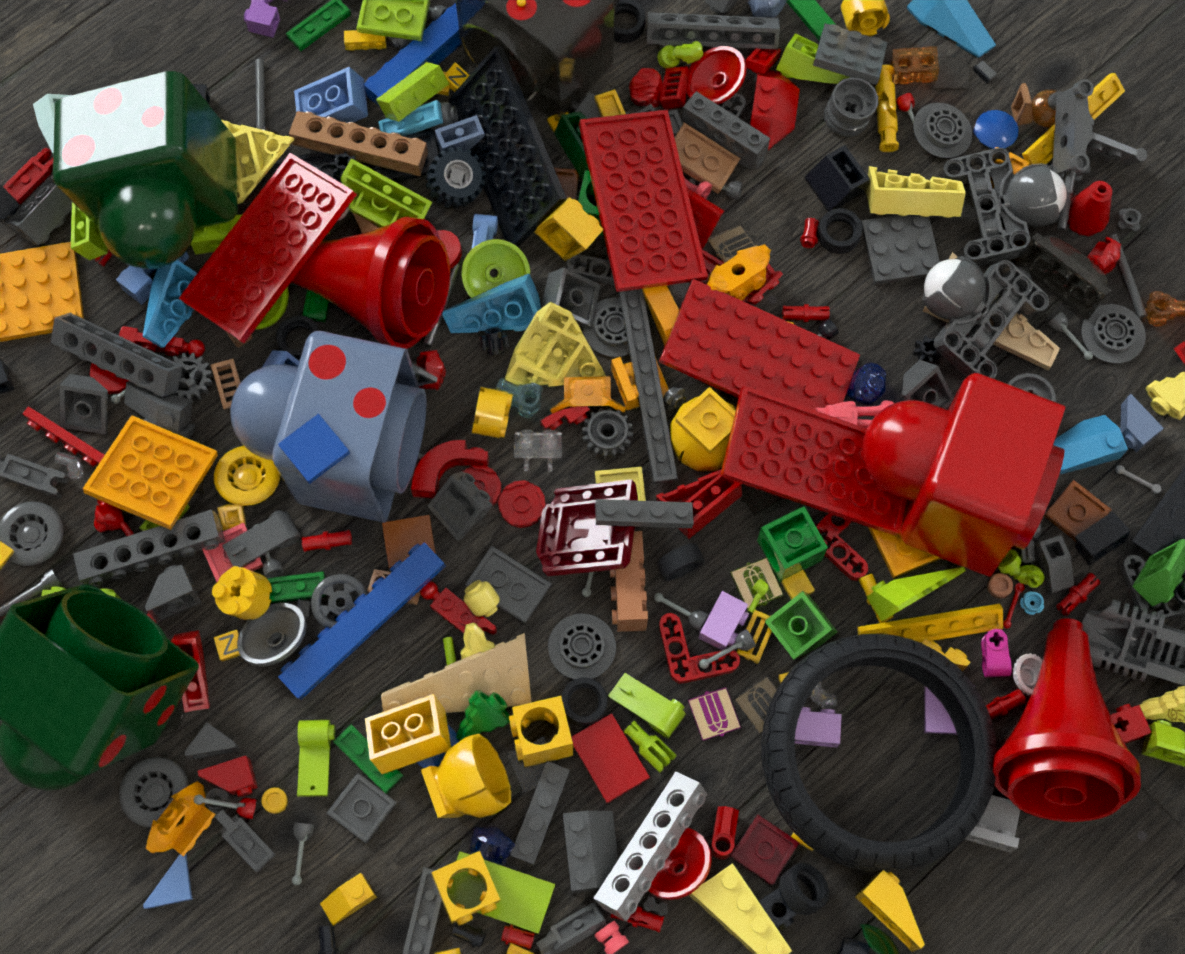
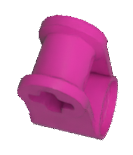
[981,629,1012,677]

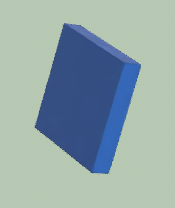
[278,413,350,484]

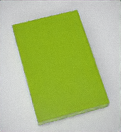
[356,0,430,41]

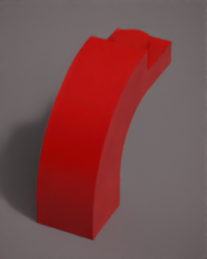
[411,440,489,499]

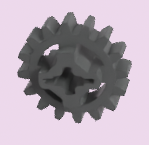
[172,353,214,400]

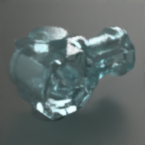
[495,378,543,418]

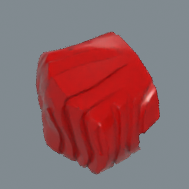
[629,68,663,108]
[1082,236,1121,277]
[417,350,446,391]

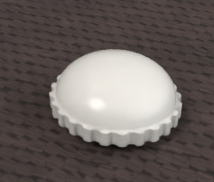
[1013,653,1042,695]

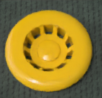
[214,446,280,506]

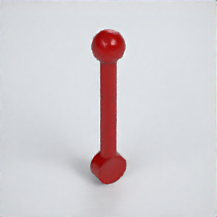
[1003,583,1025,629]

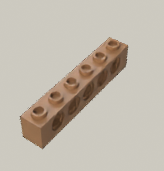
[289,111,428,176]

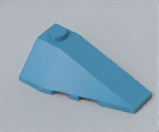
[907,0,996,58]
[143,260,198,348]
[442,274,541,333]
[1053,415,1128,475]

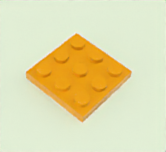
[868,500,942,578]

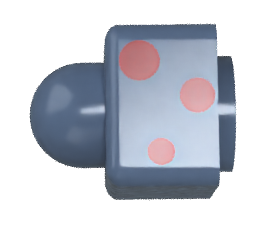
[230,331,427,523]

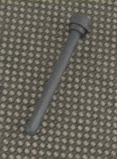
[0,569,63,618]

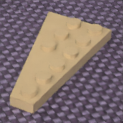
[923,252,1060,371]
[381,633,532,713]

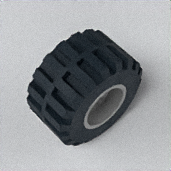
[425,147,486,209]

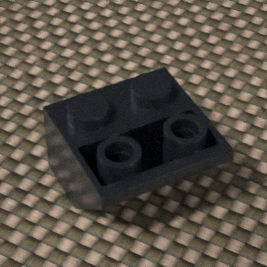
[804,145,870,212]

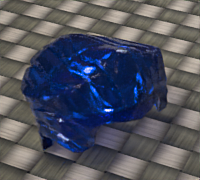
[847,363,886,404]
[470,827,515,865]

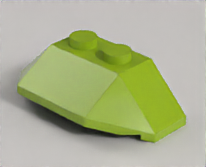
[341,159,432,227]

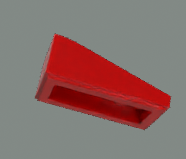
[660,66,688,109]

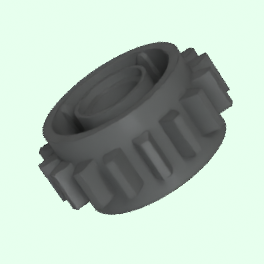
[582,407,633,459]

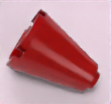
[1067,181,1112,236]

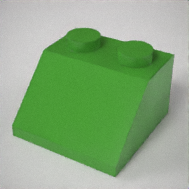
[1132,539,1185,607]
[765,591,837,660]

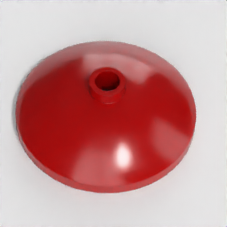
[686,46,747,105]
[638,828,712,900]

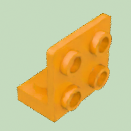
[611,356,669,411]

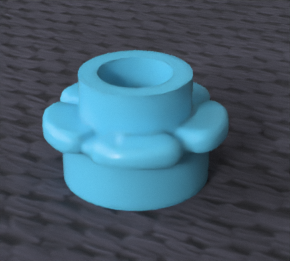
[1020,591,1044,615]

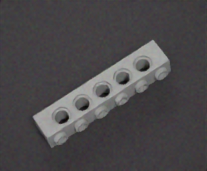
[594,772,708,921]

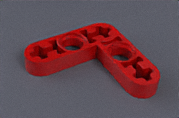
[816,513,868,581]
[659,613,740,684]

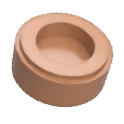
[987,573,1013,599]

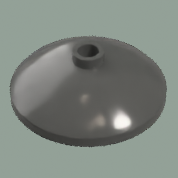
[237,603,307,666]

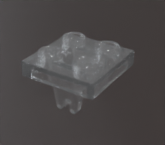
[514,430,562,471]

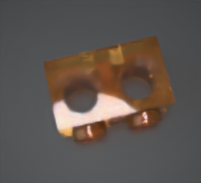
[891,46,939,85]

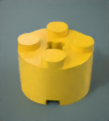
[841,0,890,37]
[472,387,513,438]
[212,566,272,620]

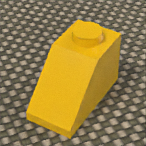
[320,873,377,925]

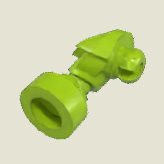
[657,41,703,69]
[998,549,1045,588]

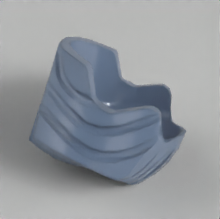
[748,0,787,18]

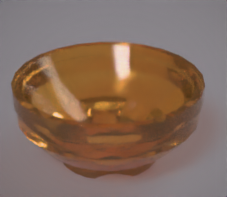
[1032,89,1057,128]

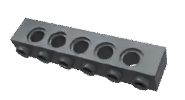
[647,12,780,49]
[51,313,183,397]
[73,510,225,587]

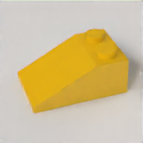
[855,870,925,952]

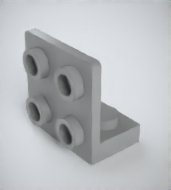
[964,795,1021,853]

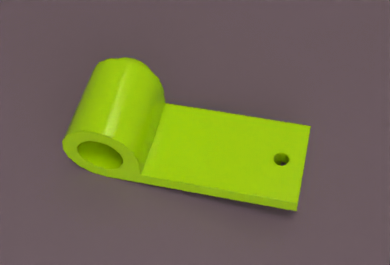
[608,673,686,738]
[297,720,335,797]

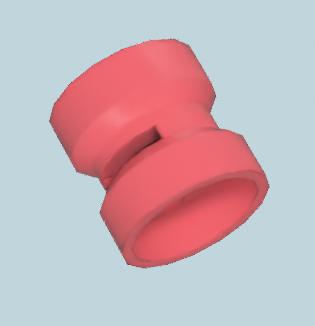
[594,920,629,954]

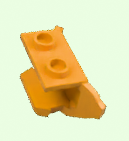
[707,244,771,301]
[550,376,626,414]
[146,781,216,856]

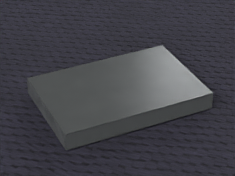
[465,546,552,625]

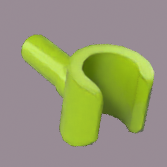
[748,579,768,613]

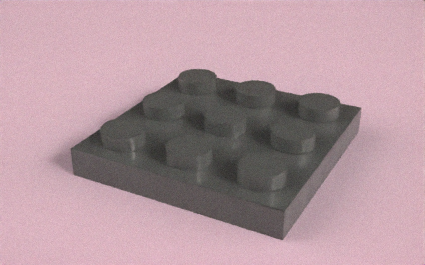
[813,23,887,85]
[861,215,940,285]

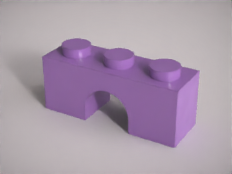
[244,0,288,38]

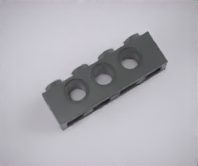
[682,91,770,167]

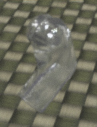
[55,452,84,479]
[811,681,838,709]

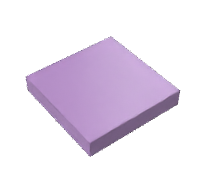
[924,685,975,735]

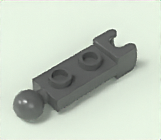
[0,454,70,499]

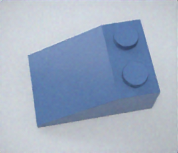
[294,67,368,123]

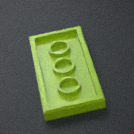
[447,851,555,934]

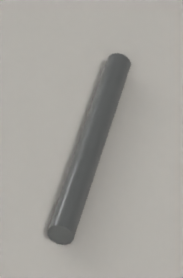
[255,59,265,130]
[1109,234,1147,319]

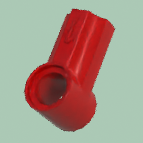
[710,806,739,860]

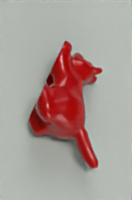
[94,499,134,536]

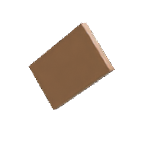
[675,123,741,194]

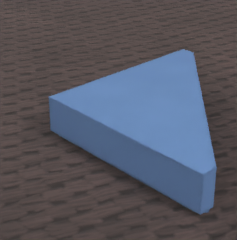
[143,854,193,909]

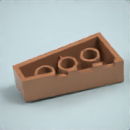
[610,531,648,632]

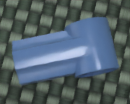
[472,214,498,248]

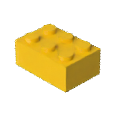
[534,197,603,261]
[365,694,451,774]

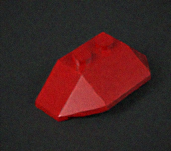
[750,70,800,150]

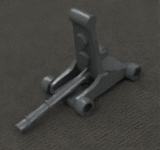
[1048,79,1147,230]

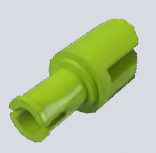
[624,721,677,773]

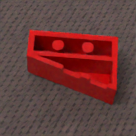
[656,469,742,539]

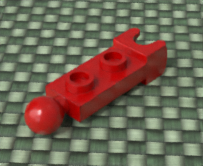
[119,326,205,357]
[419,581,497,635]

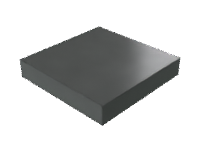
[327,773,398,844]

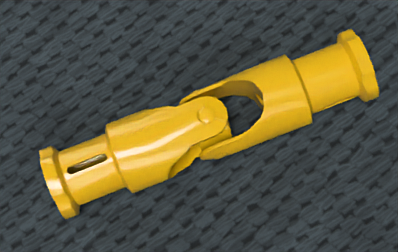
[875,65,899,152]

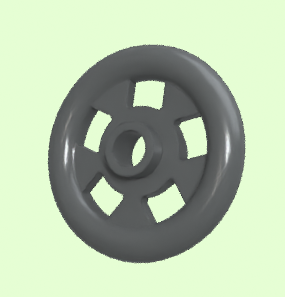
[311,574,368,629]

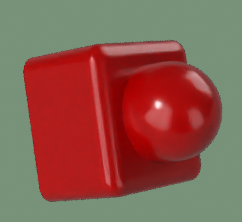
[862,373,1065,577]

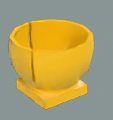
[670,387,736,471]
[421,734,511,818]

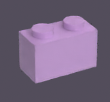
[699,591,749,650]
[795,707,841,748]

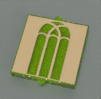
[730,558,784,611]

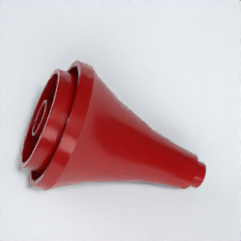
[291,217,450,349]
[993,618,1141,822]

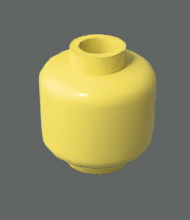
[464,580,500,617]

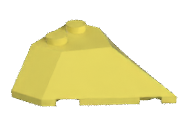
[221,120,294,204]
[505,302,606,389]

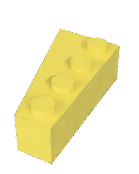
[866,166,966,218]
[689,863,792,954]

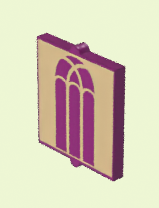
[688,687,741,741]

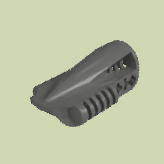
[1082,599,1185,686]

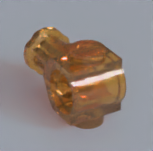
[1145,291,1185,326]

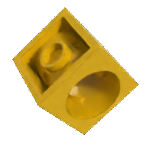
[509,696,573,767]
[432,851,500,926]

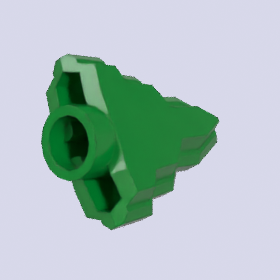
[456,690,510,741]

